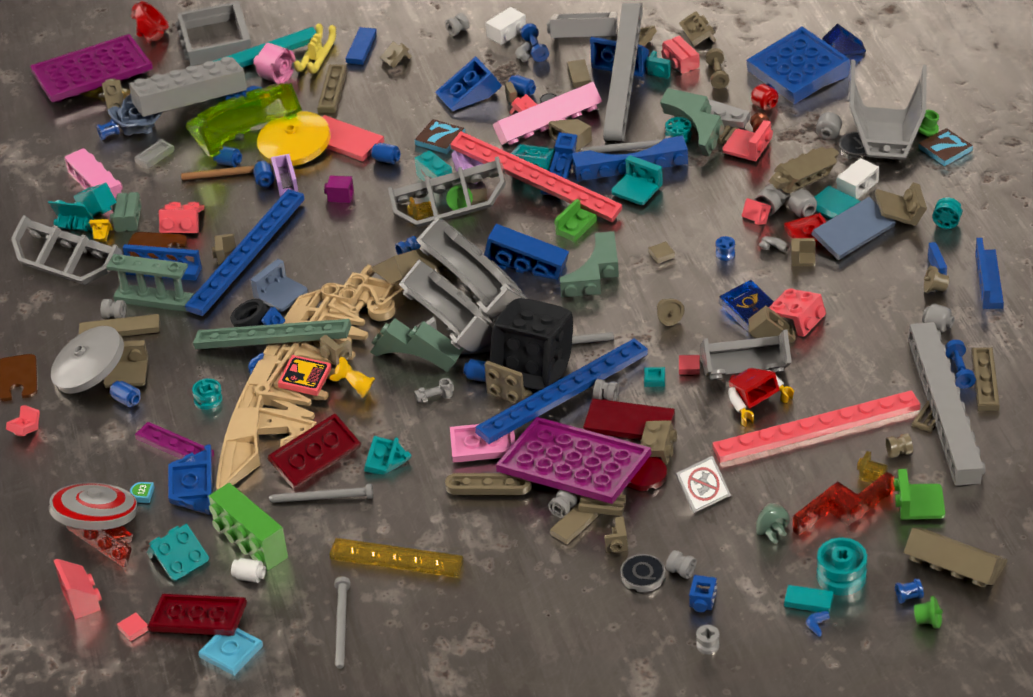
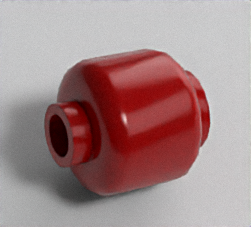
[751,84,779,111]

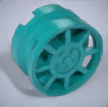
[665,117,692,143]
[932,197,963,229]
[192,378,222,410]

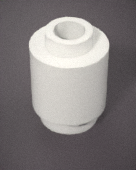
[231,558,266,583]

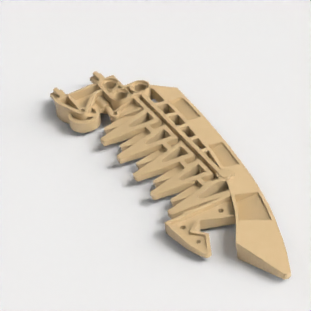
[216,265,407,490]

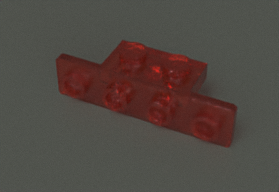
[67,526,133,567]

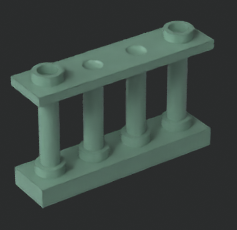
[106,254,194,312]

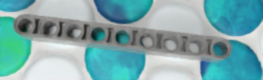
[603,3,643,141]

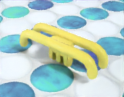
[294,23,336,74]

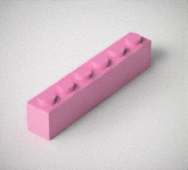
[493,82,602,146]

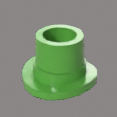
[918,110,939,137]
[446,185,473,210]
[914,596,943,629]

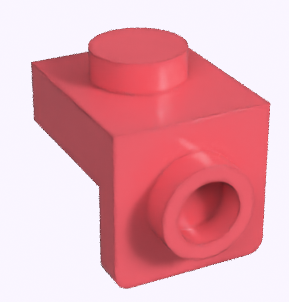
[509,94,537,115]
[6,405,40,436]

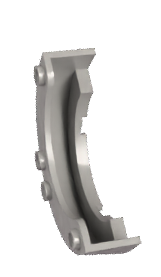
[416,216,527,317]
[399,260,496,353]

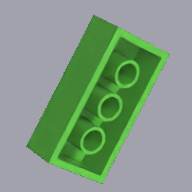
[208,482,288,571]

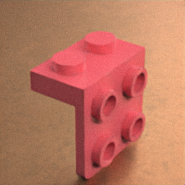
[722,120,773,161]
[159,202,204,233]
[769,288,826,337]

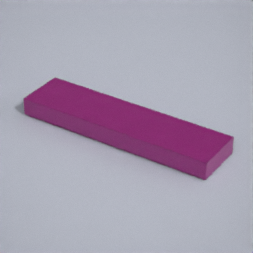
[135,422,214,459]

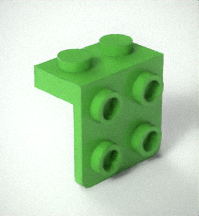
[893,469,945,520]

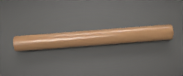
[181,165,255,181]

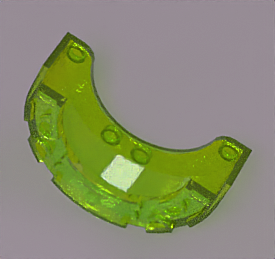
[186,83,302,157]

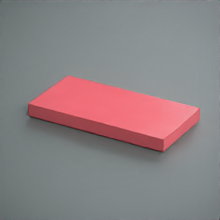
[323,115,384,162]

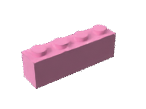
[64,148,123,200]

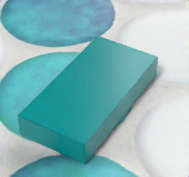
[784,585,834,614]

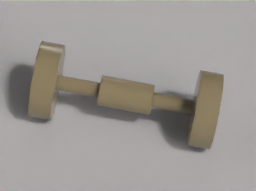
[706,48,729,89]

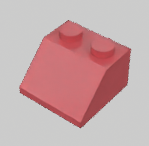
[53,559,102,620]

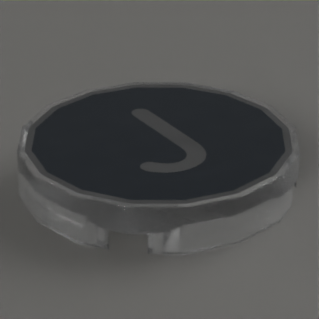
[839,132,869,160]

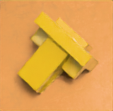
[89,219,113,242]

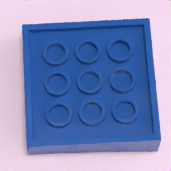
[746,26,850,104]

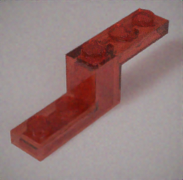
[792,472,894,535]

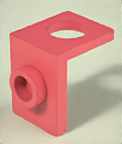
[742,198,771,225]

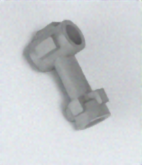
[414,378,454,403]

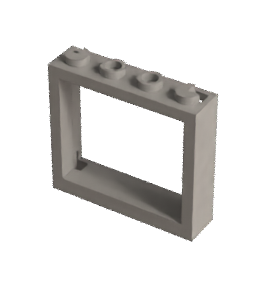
[176,1,252,66]
[547,12,618,38]

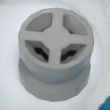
[696,625,720,654]

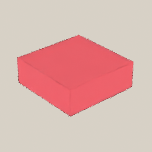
[679,355,700,375]
[117,613,149,642]

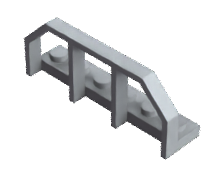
[388,157,506,228]
[11,215,124,285]

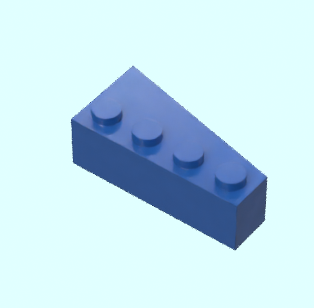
[484,224,569,280]

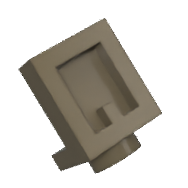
[604,516,628,553]

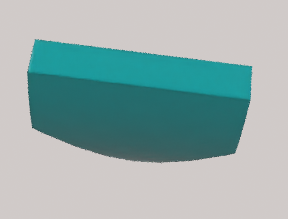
[364,436,412,475]

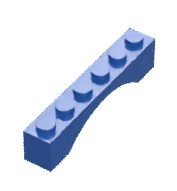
[572,136,688,182]

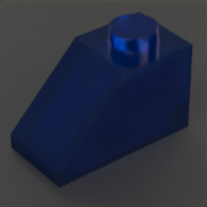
[822,23,866,56]

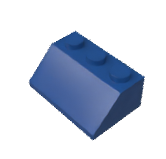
[590,37,649,77]

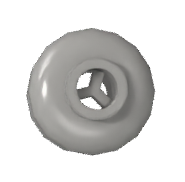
[816,112,842,140]
[788,189,817,218]
[922,304,954,333]

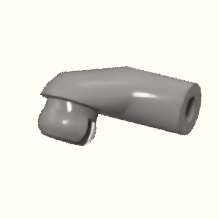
[515,42,531,62]
[759,236,790,253]

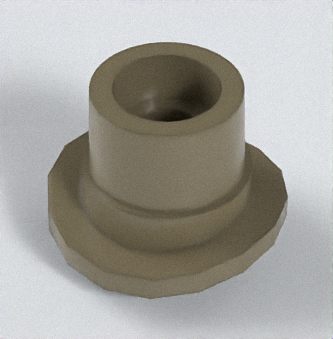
[924,266,949,293]
[657,298,685,326]

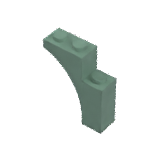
[660,88,724,156]
[560,231,619,298]
[370,318,464,372]

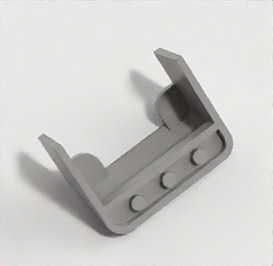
[700,330,792,380]

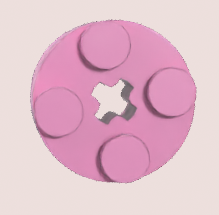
[254,43,295,84]

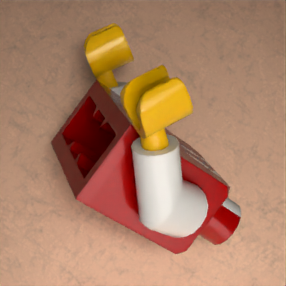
[728,368,794,427]

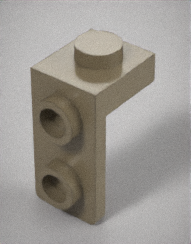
[102,79,124,118]

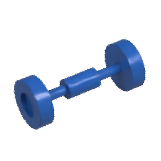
[520,23,549,62]
[945,340,976,389]

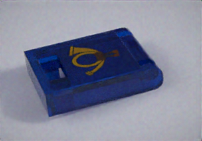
[719,280,774,331]

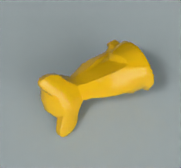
[329,357,375,398]

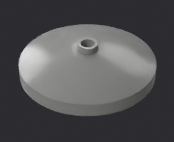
[51,326,124,393]

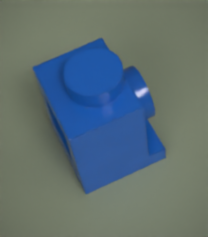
[689,575,717,612]

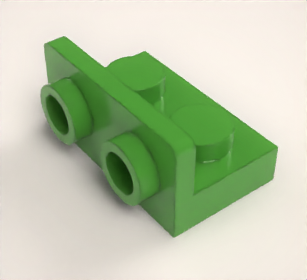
[554,199,597,242]

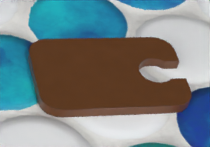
[128,232,187,260]
[0,354,38,401]

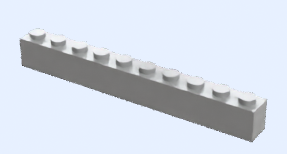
[908,322,985,486]

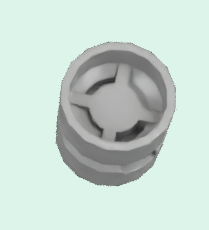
[754,183,790,216]

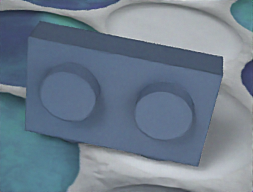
[250,259,308,312]

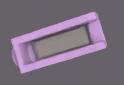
[271,154,298,197]

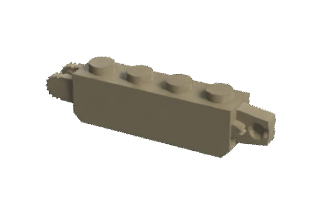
[769,146,839,194]

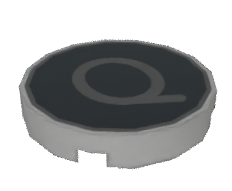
[620,554,666,593]

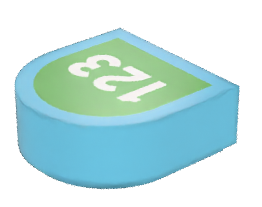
[130,482,155,503]

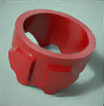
[131,1,169,43]

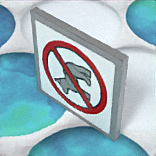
[675,456,731,513]

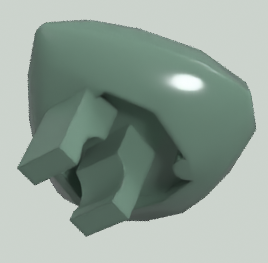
[756,503,790,544]

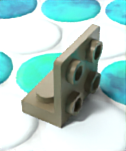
[875,182,927,226]
[104,340,149,388]
[485,361,536,404]

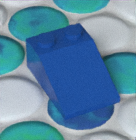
[435,56,502,111]

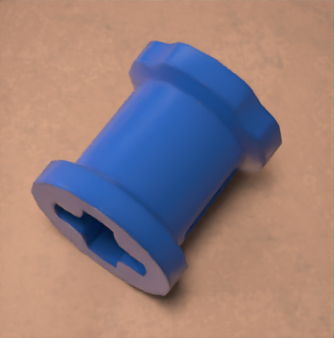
[96,119,120,140]
[895,578,924,603]

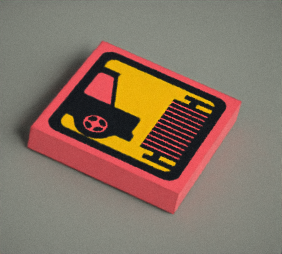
[278,355,331,396]

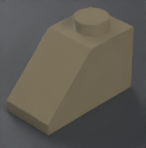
[549,119,592,152]
[748,306,796,342]

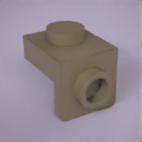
[380,41,412,68]
[212,234,236,266]
[319,335,352,366]

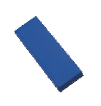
[345,27,377,65]

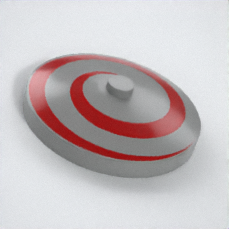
[49,483,137,530]

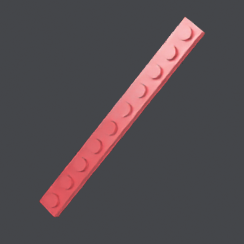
[450,131,622,222]
[713,390,920,463]

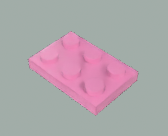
[450,424,515,463]

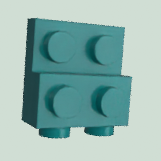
[510,144,555,171]

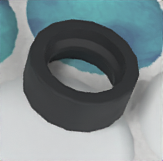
[230,299,268,327]

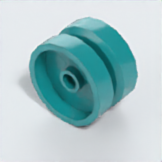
[817,537,868,596]

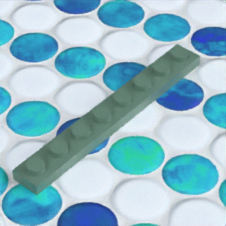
[193,319,351,349]

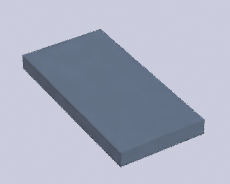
[812,197,896,260]

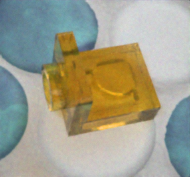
[407,197,434,221]
[857,451,888,487]

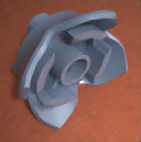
[108,93,162,135]

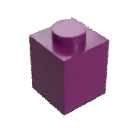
[324,175,354,203]

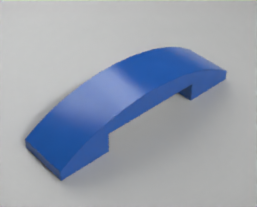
[540,132,577,195]

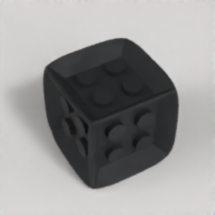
[490,298,573,390]

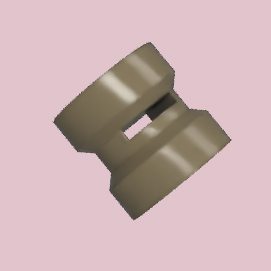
[885,433,913,458]

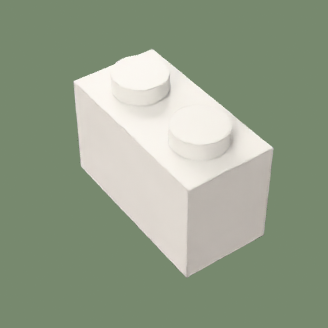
[485,7,526,45]
[836,158,879,199]

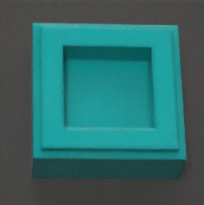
[644,367,665,387]

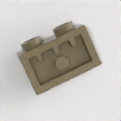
[679,11,716,47]

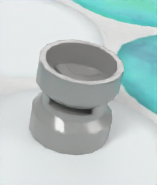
[445,13,469,36]
[100,299,126,319]
[593,379,619,401]
[548,490,578,518]
[666,550,697,579]

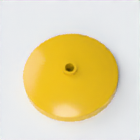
[257,111,331,166]

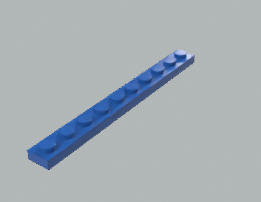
[185,189,305,316]
[475,338,648,444]

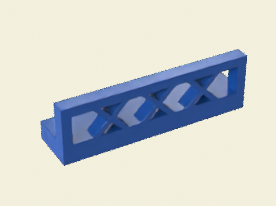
[975,238,1004,309]
[123,244,202,281]

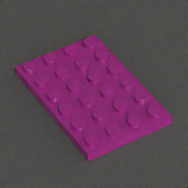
[30,34,153,102]
[496,417,651,504]

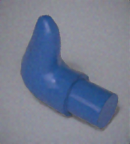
[248,353,264,375]
[806,610,830,637]

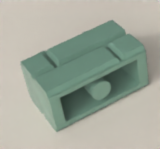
[110,192,142,232]

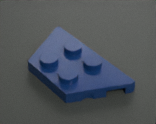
[168,444,212,515]

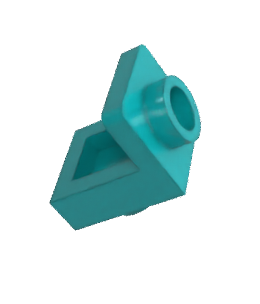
[645,51,671,79]

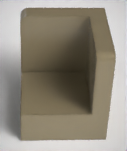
[791,238,815,266]

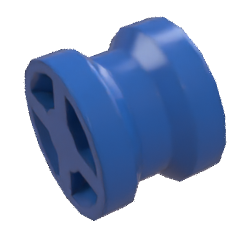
[715,236,735,261]

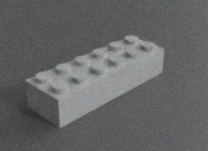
[129,57,247,117]

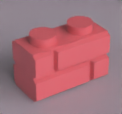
[661,36,700,74]

